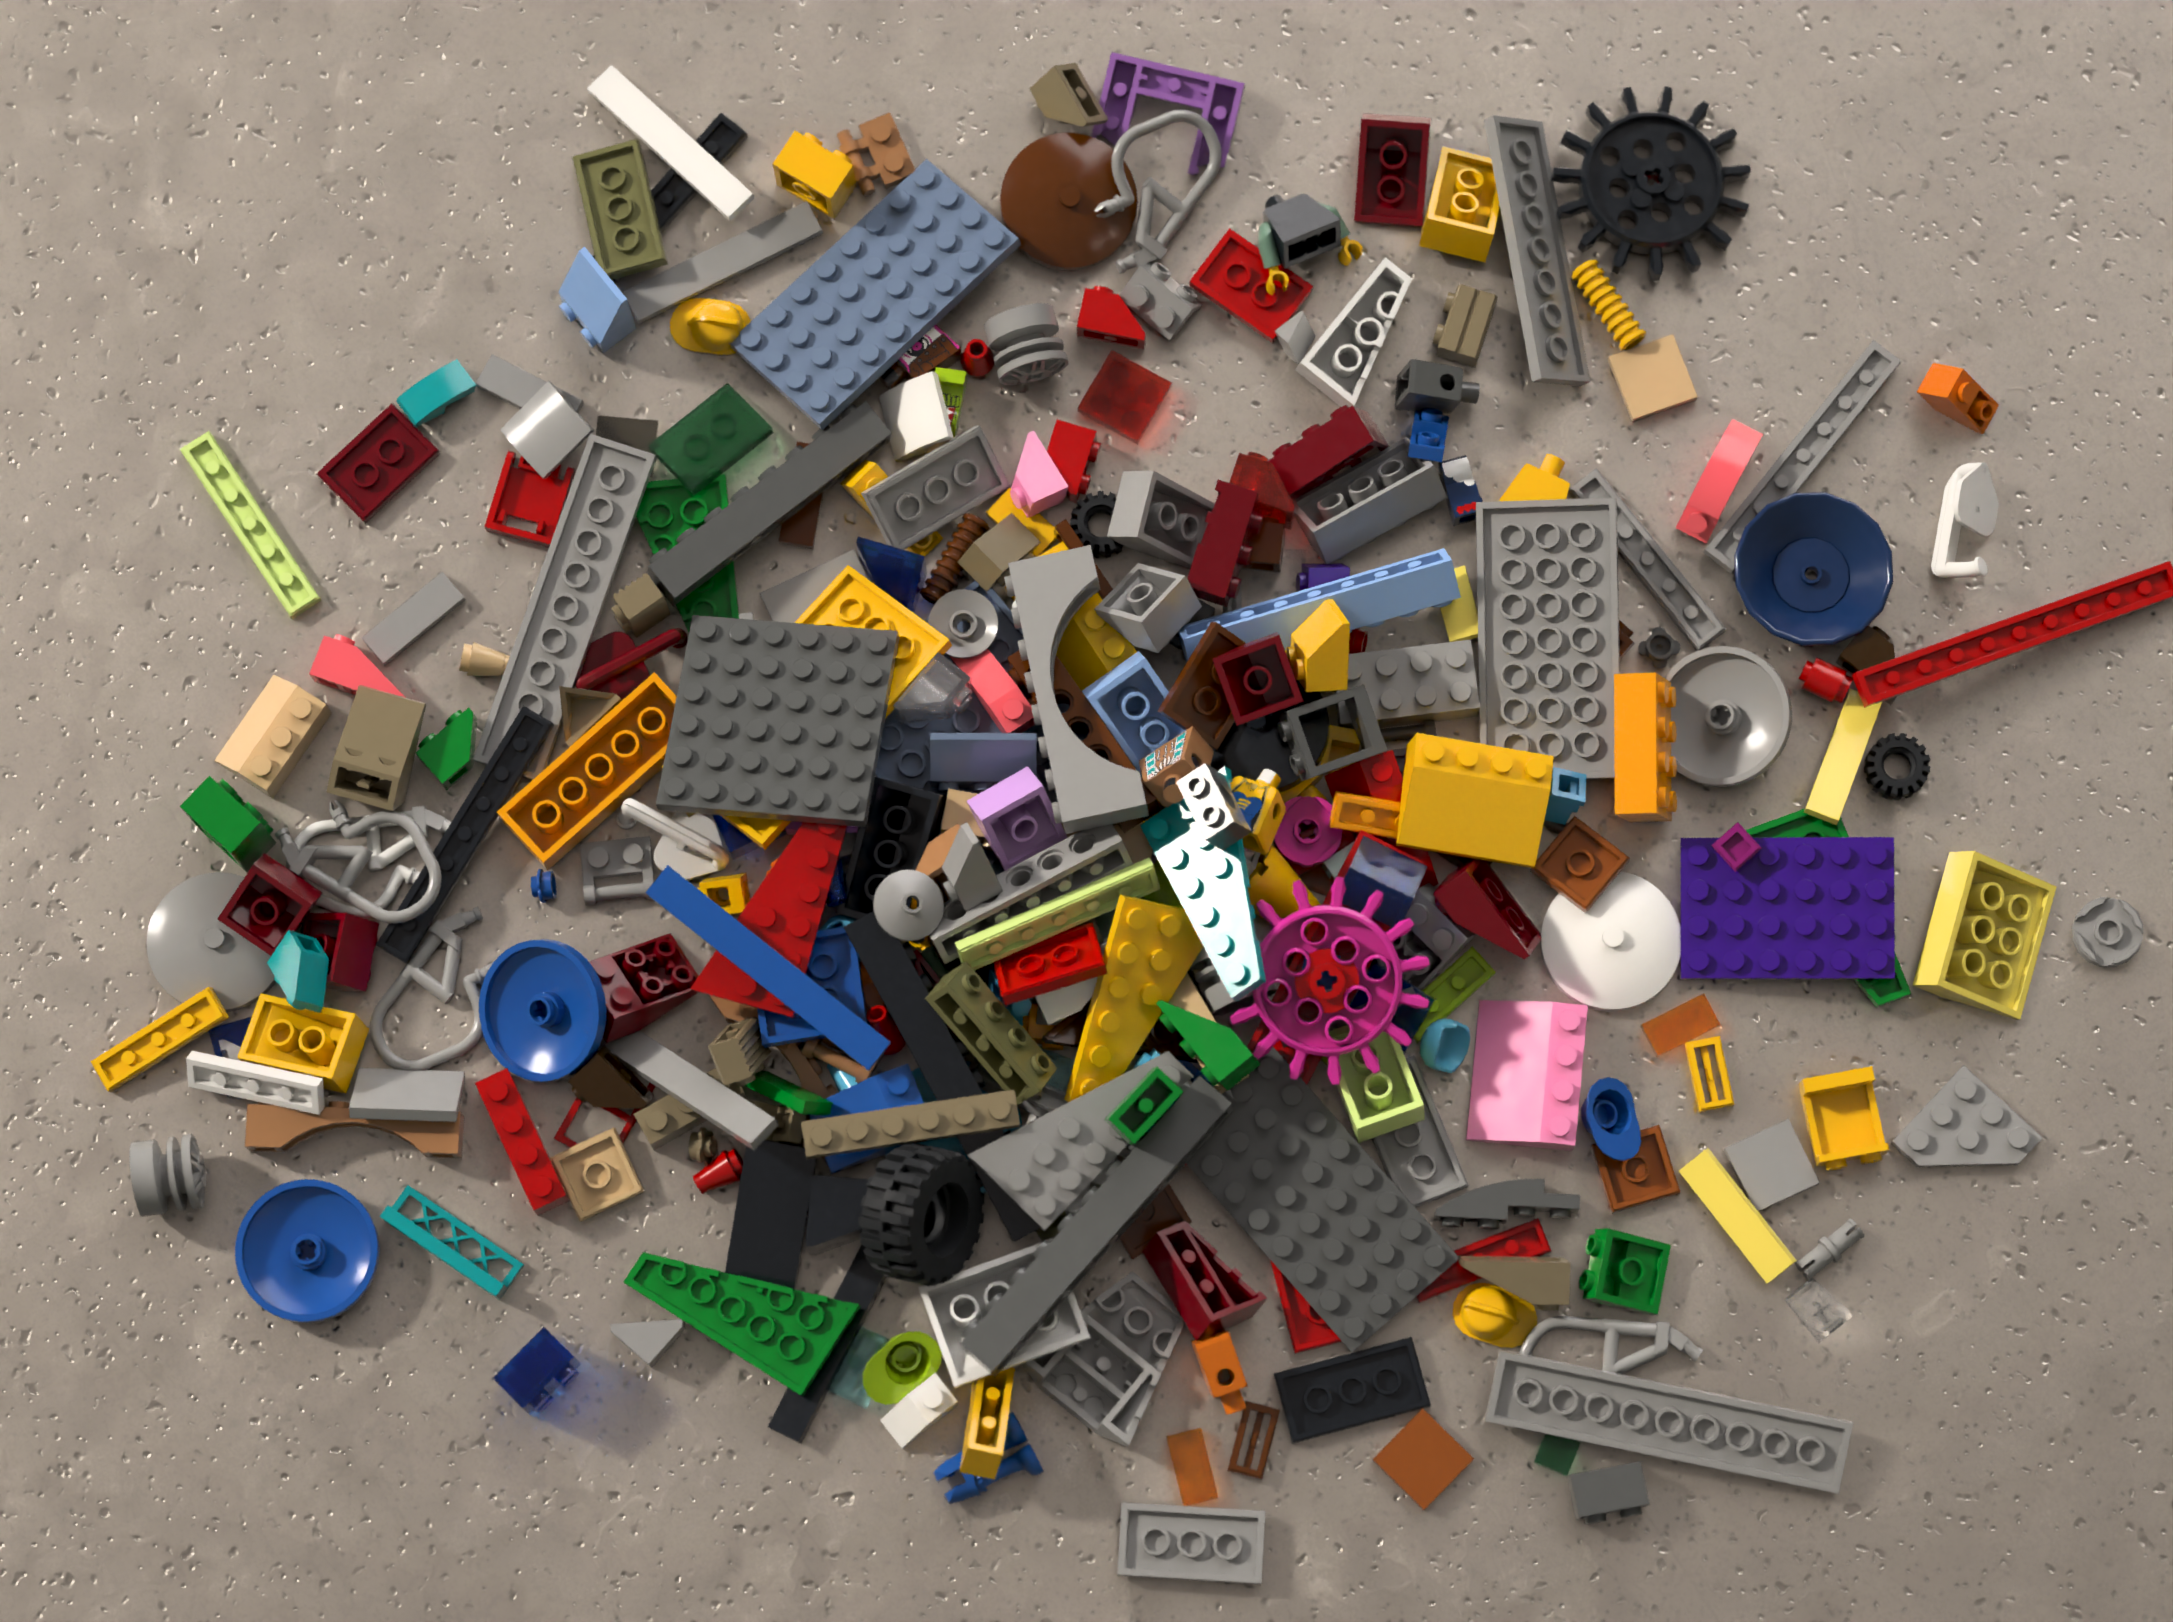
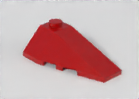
[1324,749,1439,896]

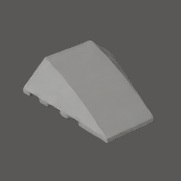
[1021,1271,1185,1447]

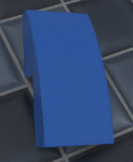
[1408,408,1449,462]

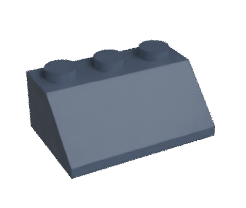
[930,733,1037,793]

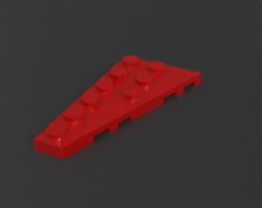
[690,822,848,1018]

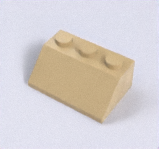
[214,675,332,799]

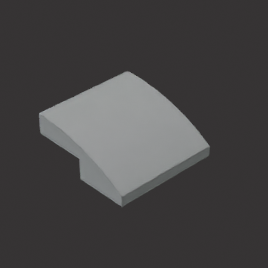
[500,381,594,479]

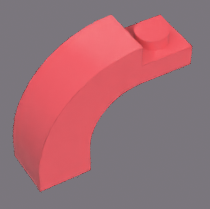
[1676,419,1763,544]

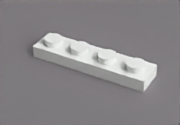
[186,1051,325,1115]

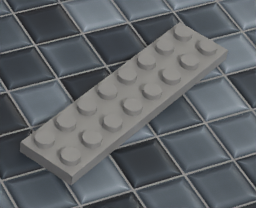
[1484,115,1590,386]

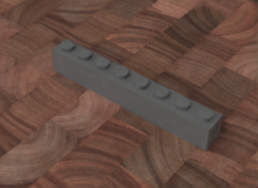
[647,401,892,607]

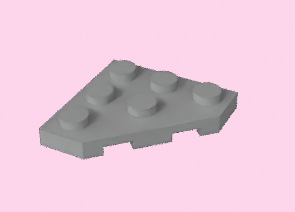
[1891,1065,2043,1167]

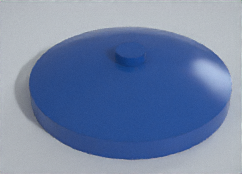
[479,939,606,1082]
[235,1179,380,1323]

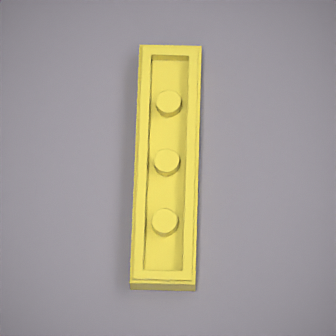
[1804,688,1883,825]
[1679,1148,1797,1284]

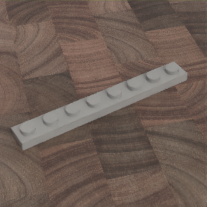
[1704,340,1901,573]

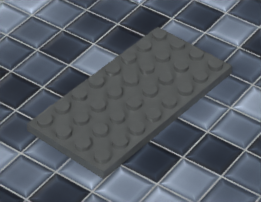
[1186,1047,1459,1353]

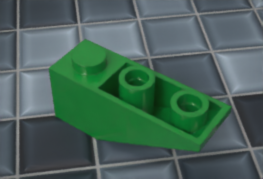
[1156,1000,1261,1091]

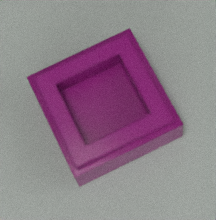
[1711,822,1762,873]

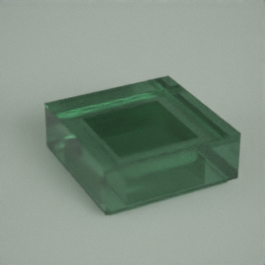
[1533,1434,1581,1477]

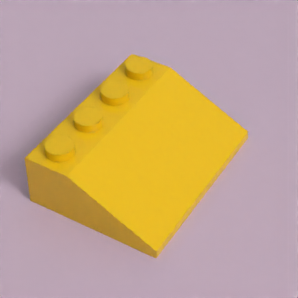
[1396,733,1554,868]

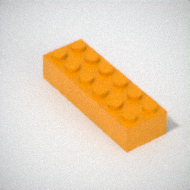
[497,672,677,871]

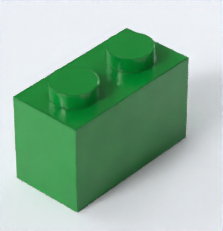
[1104,1067,1184,1145]

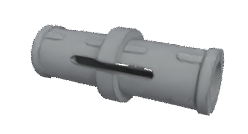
[1795,1218,1864,1281]

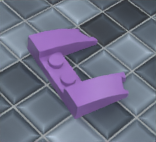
[1092,52,1245,175]

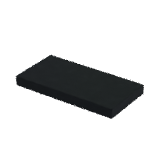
[725,1139,817,1289]
[1274,1337,1431,1444]

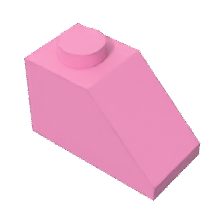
[1010,431,1068,518]

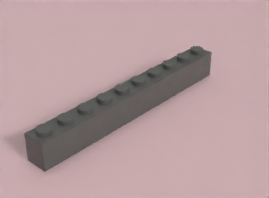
[960,1076,1233,1377]

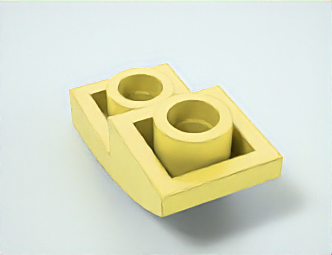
[1440,565,1478,642]

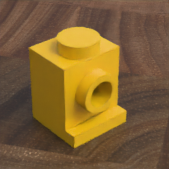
[697,872,751,914]

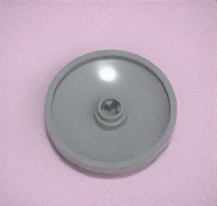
[1664,646,1792,787]
[147,872,276,1012]

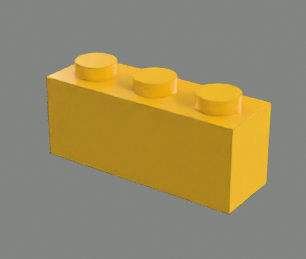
[959,1367,1015,1480]

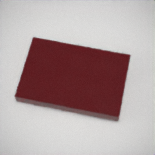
[316,403,440,524]

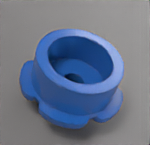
[531,869,557,903]

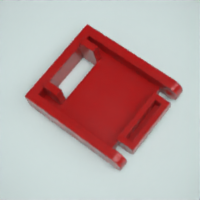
[484,451,576,548]

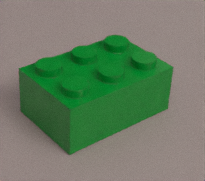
[180,776,276,873]

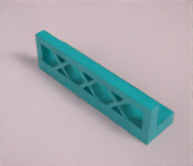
[380,1185,524,1300]

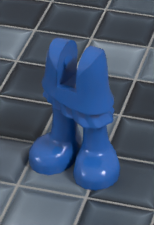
[933,1412,1044,1504]

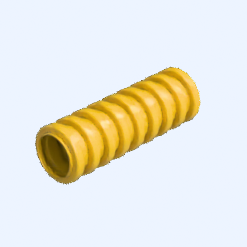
[1571,259,1646,351]

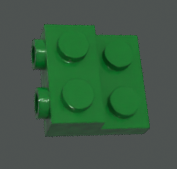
[1579,1228,1671,1315]

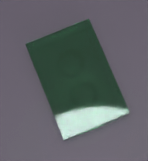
[648,383,773,496]

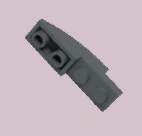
[1434,1179,1580,1229]

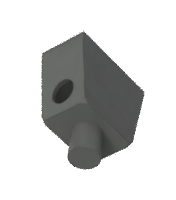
[1395,359,1480,413]

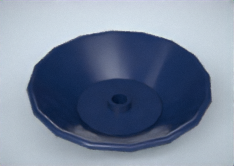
[1734,492,1893,646]

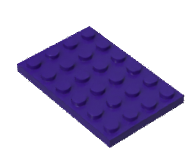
[1681,837,1895,979]

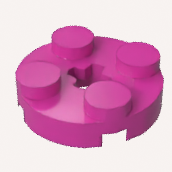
[1274,796,1343,868]

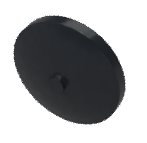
[1210,673,1330,793]

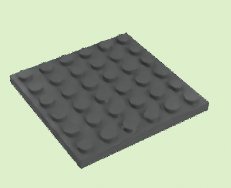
[656,615,900,827]

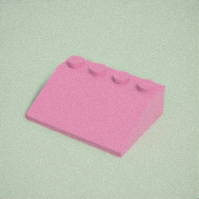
[1466,1000,1588,1151]

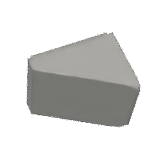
[1275,311,1315,364]

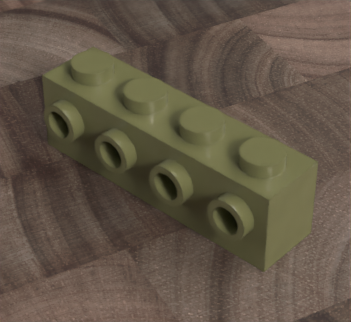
[925,962,1058,1105]

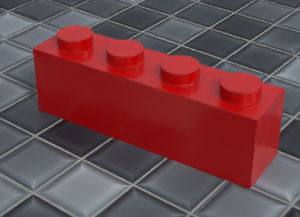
[475,1068,570,1216]

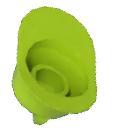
[863,1331,942,1405]

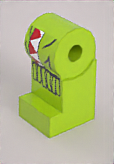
[935,367,967,437]

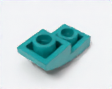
[396,359,476,427]

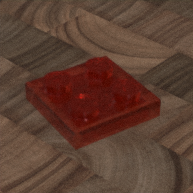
[1077,350,1172,444]

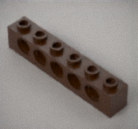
[1007,650,1160,833]

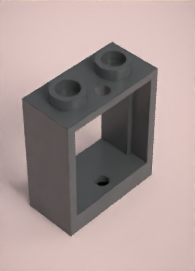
[1277,684,1388,781]

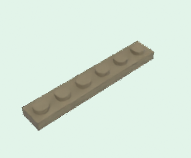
[801,1090,1020,1159]

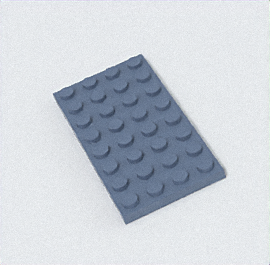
[730,159,1021,430]

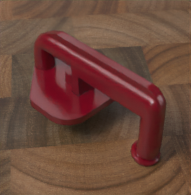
[576,628,688,700]

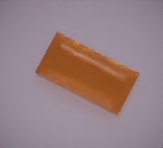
[1640,993,1720,1057]
[1166,1428,1219,1506]

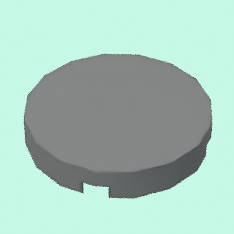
[2072,897,2144,967]

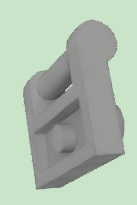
[580,836,655,906]

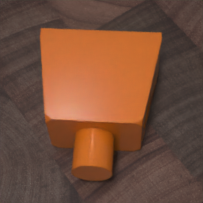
[1190,1329,1247,1415]

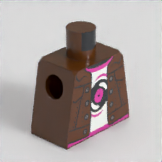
[879,325,962,389]

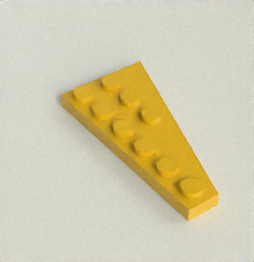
[1064,895,1203,1102]

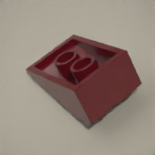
[1354,113,1431,226]
[1433,858,1541,959]

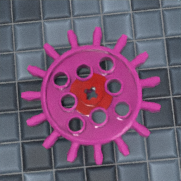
[1230,877,1430,1085]

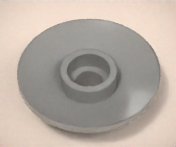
[928,589,998,659]
[873,870,944,941]

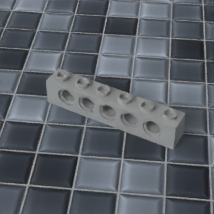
[929,824,1133,964]

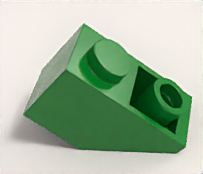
[415,707,477,791]

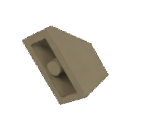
[1029,63,1108,127]

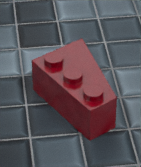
[1142,1221,1268,1341]

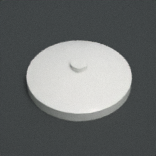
[1540,872,1681,1012]

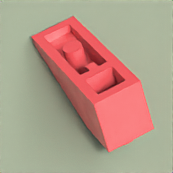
[309,634,406,698]
[949,649,1035,733]

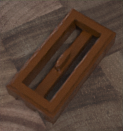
[1227,1401,1280,1480]

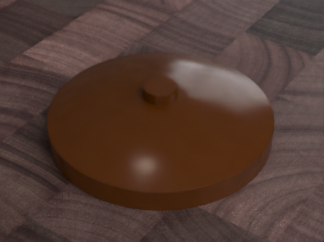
[1000,132,1138,270]

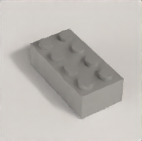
[1334,640,1480,730]

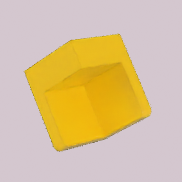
[1320,725,1360,774]

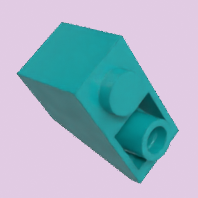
[267,930,329,1013]

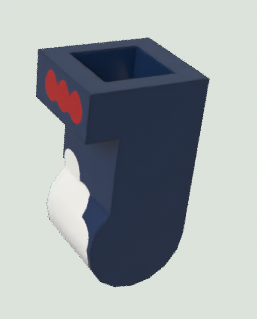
[1438,455,1483,526]

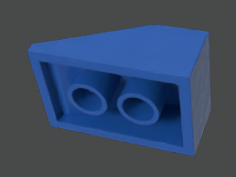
[808,1063,924,1174]

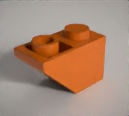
[1917,363,1999,434]

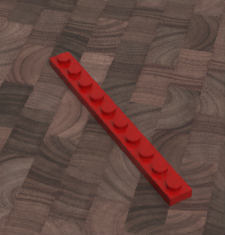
[1852,561,2173,708]

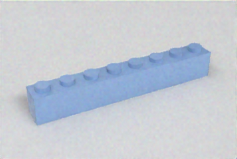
[1178,548,1461,663]

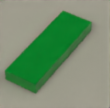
[744,1071,833,1116]

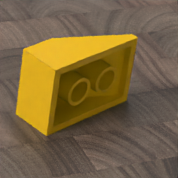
[1419,146,1500,262]
[237,993,369,1094]

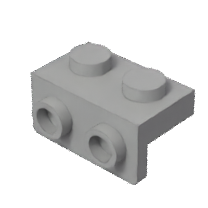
[1119,262,1203,341]

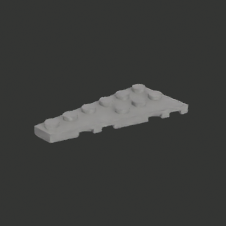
[967,1051,1194,1230]

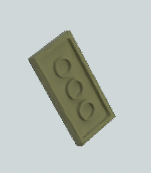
[572,138,668,280]

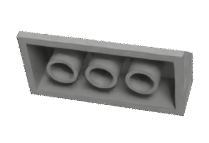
[1287,437,1447,564]

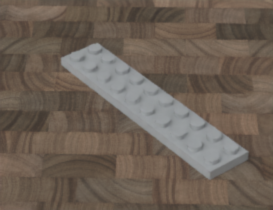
[473,433,657,780]
[1485,1349,1853,1494]

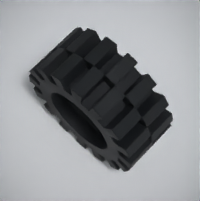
[1070,491,1126,558]
[1864,733,1931,800]

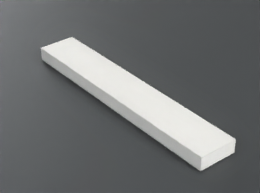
[587,65,755,222]

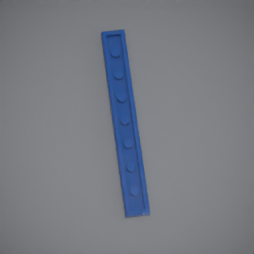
[645,865,891,1071]

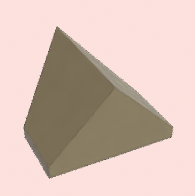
[559,686,622,747]

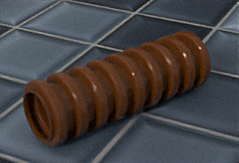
[920,513,990,605]

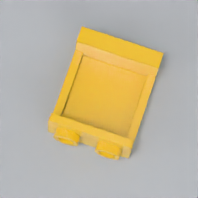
[1798,1066,1890,1171]

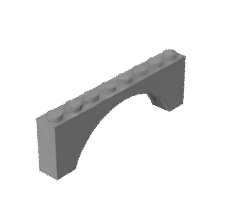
[1004,545,1149,834]

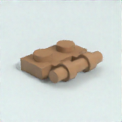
[837,112,915,196]

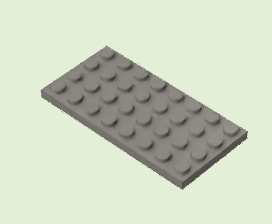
[1476,497,1620,779]

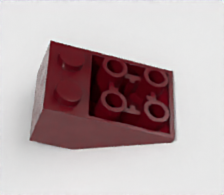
[589,933,699,1043]

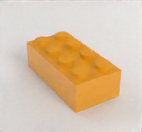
[1614,672,1677,823]

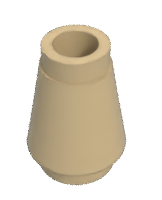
[459,642,510,676]

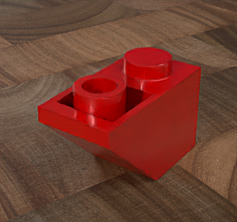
[1047,419,1101,504]

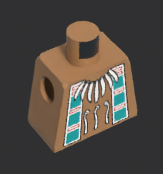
[1139,726,1214,807]

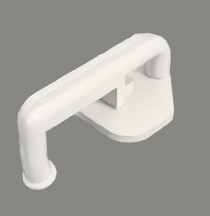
[1931,462,1999,578]
[616,798,729,880]

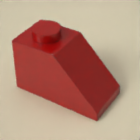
[1077,286,1146,350]

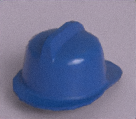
[1580,1077,1641,1161]

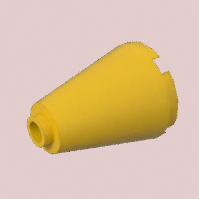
[1248,845,1321,935]

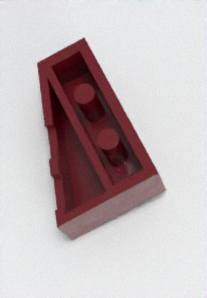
[1266,405,1389,499]
[1187,480,1265,607]

